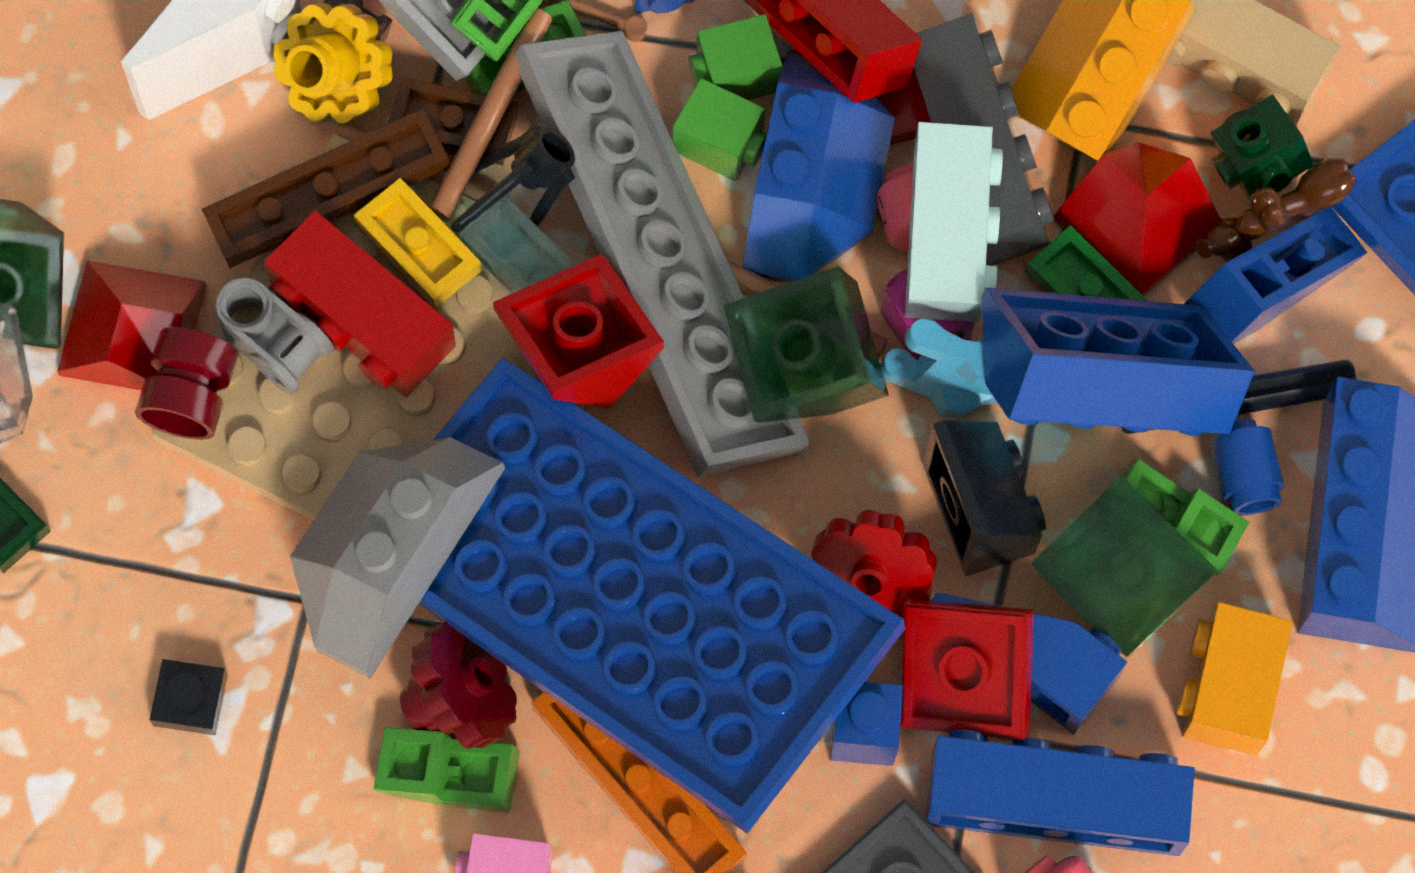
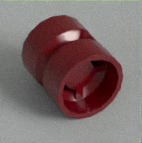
[135,327,238,440]

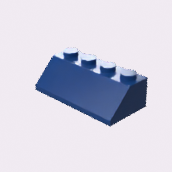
[981,287,1255,436]
[1297,377,1415,653]

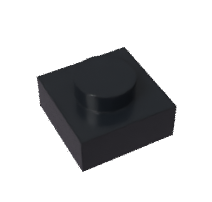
[149,659,228,736]

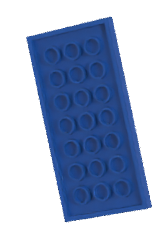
[419,357,905,834]

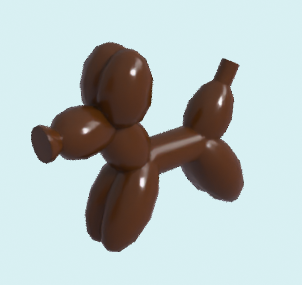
[1196,158,1356,262]

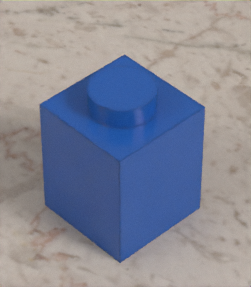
[830,682,903,766]

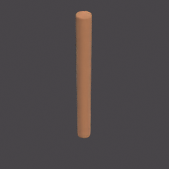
[429,8,552,222]

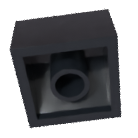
[923,420,1046,577]

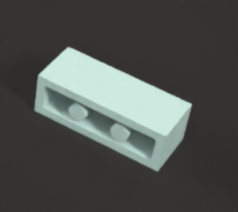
[905,122,1003,322]

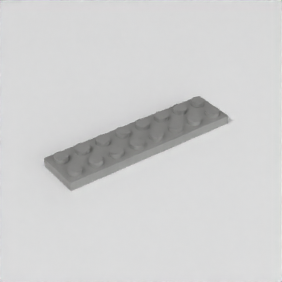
[515,31,810,477]

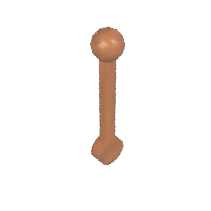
[541,0,648,42]

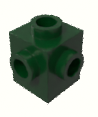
[1210,94,1314,200]

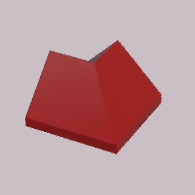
[1054,142,1221,296]
[493,253,664,409]
[57,260,207,390]

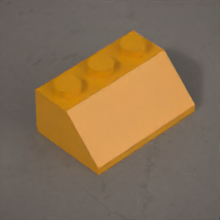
[1011,0,1195,162]

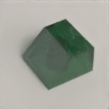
[723,266,889,423]
[1030,475,1219,657]

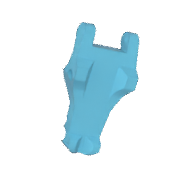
[879,318,998,419]

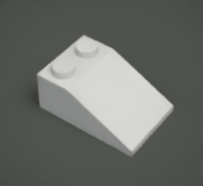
[121,0,302,120]

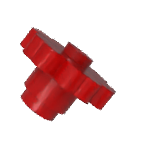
[811,510,937,619]

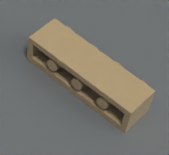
[1165,0,1341,126]

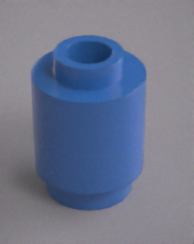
[1210,419,1285,516]

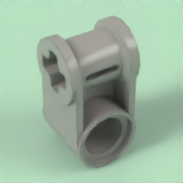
[216,278,335,395]

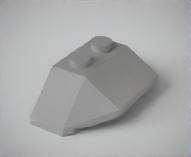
[290,437,505,679]

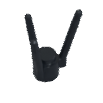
[451,125,575,232]

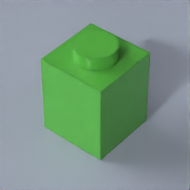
[688,14,782,100]
[673,78,767,182]

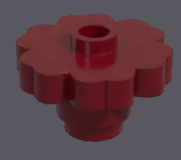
[400,621,517,749]

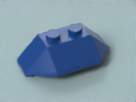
[743,52,895,285]

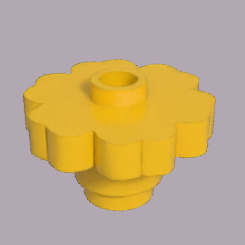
[274,2,393,124]

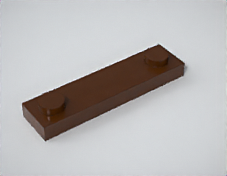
[202,108,450,268]

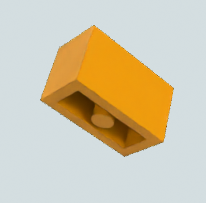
[1176,602,1293,756]

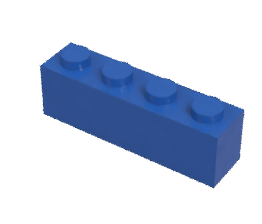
[926,730,1195,856]

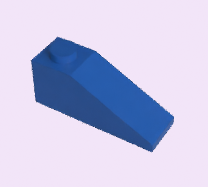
[1185,207,1367,344]
[930,592,1128,735]

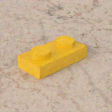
[354,178,482,309]

